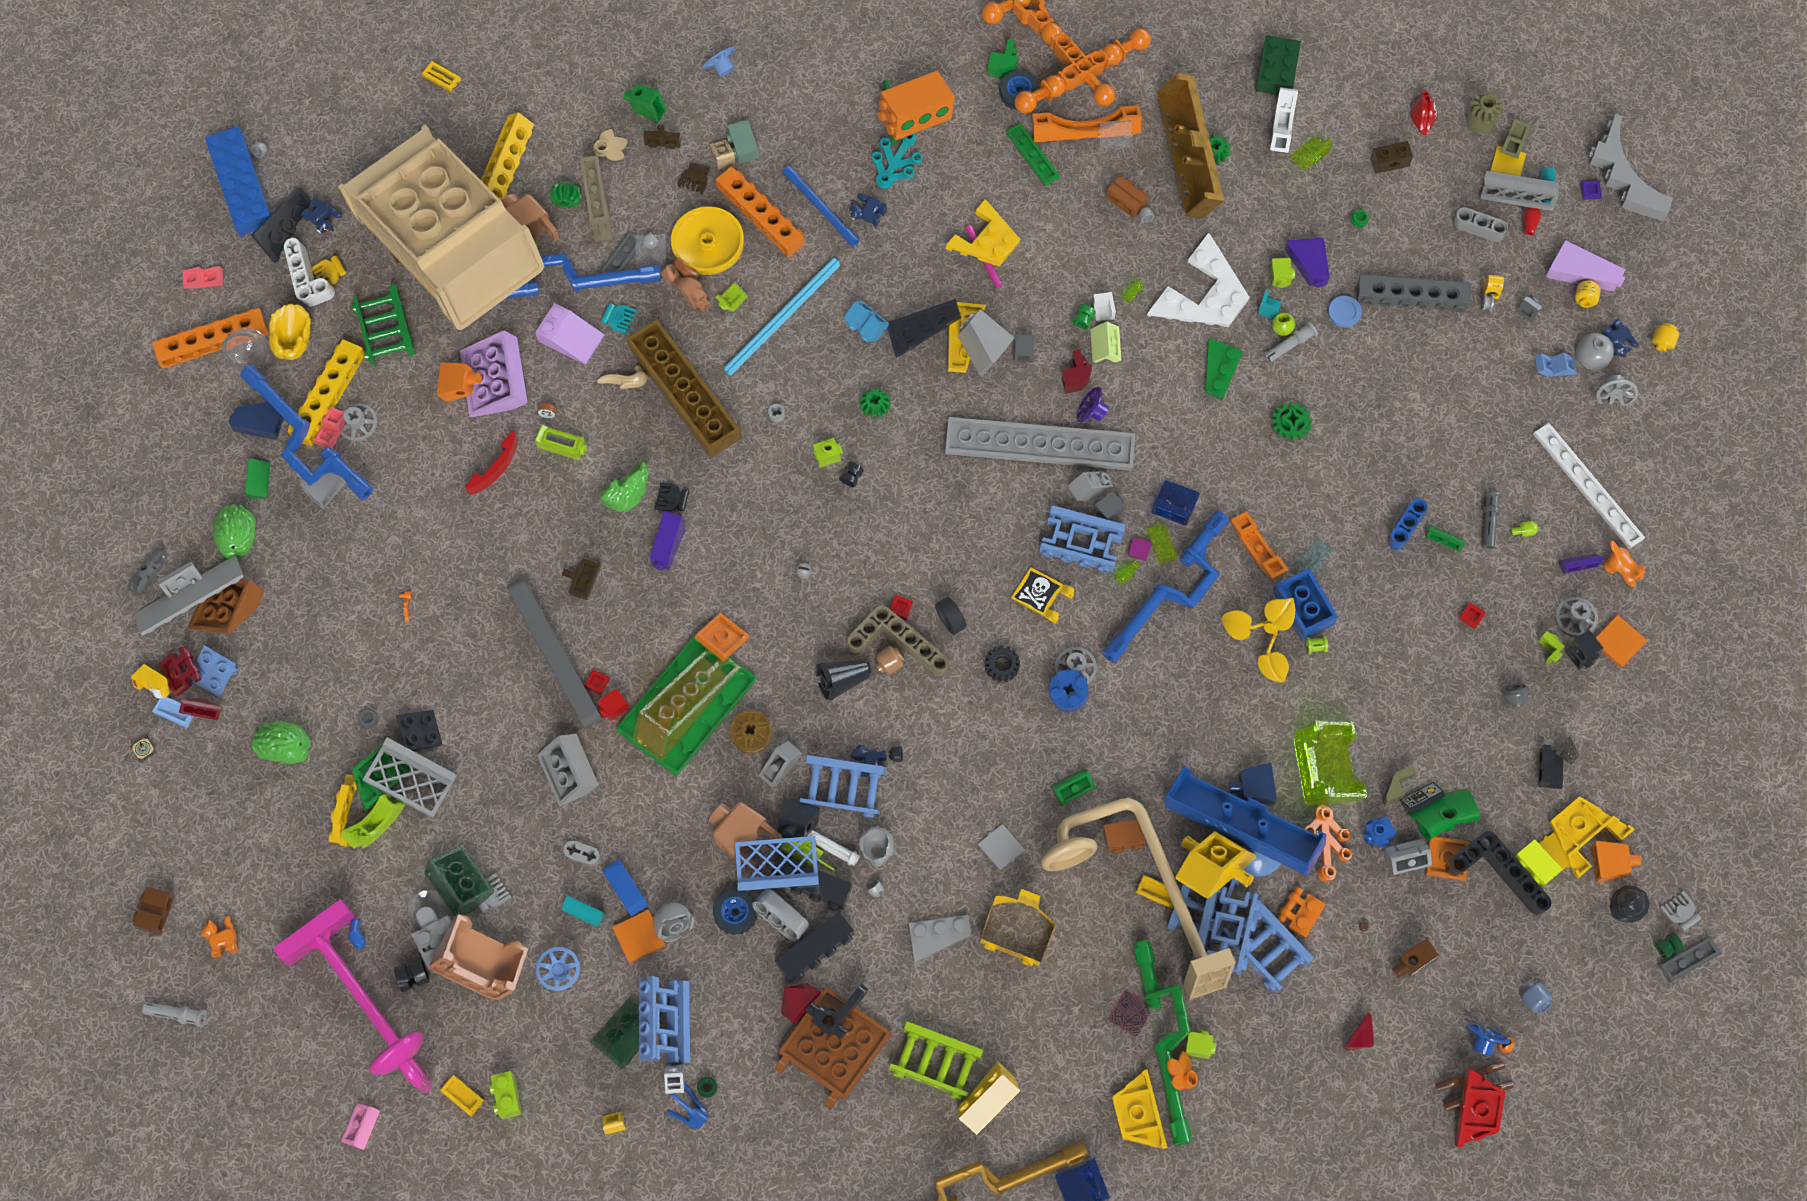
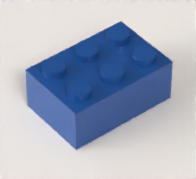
[1273,568,1338,641]

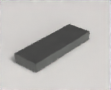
[599,231,644,274]
[1659,936,1721,983]

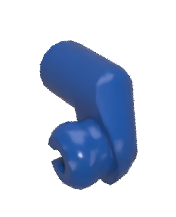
[348,919,366,950]

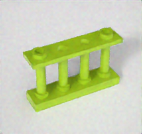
[889,1022,983,1101]

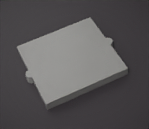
[978,824,1025,870]

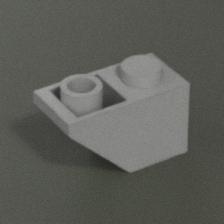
[1068,471,1114,501]

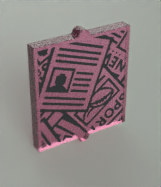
[1108,990,1153,1037]

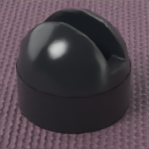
[888,746,903,762]

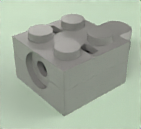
[411,907,452,973]

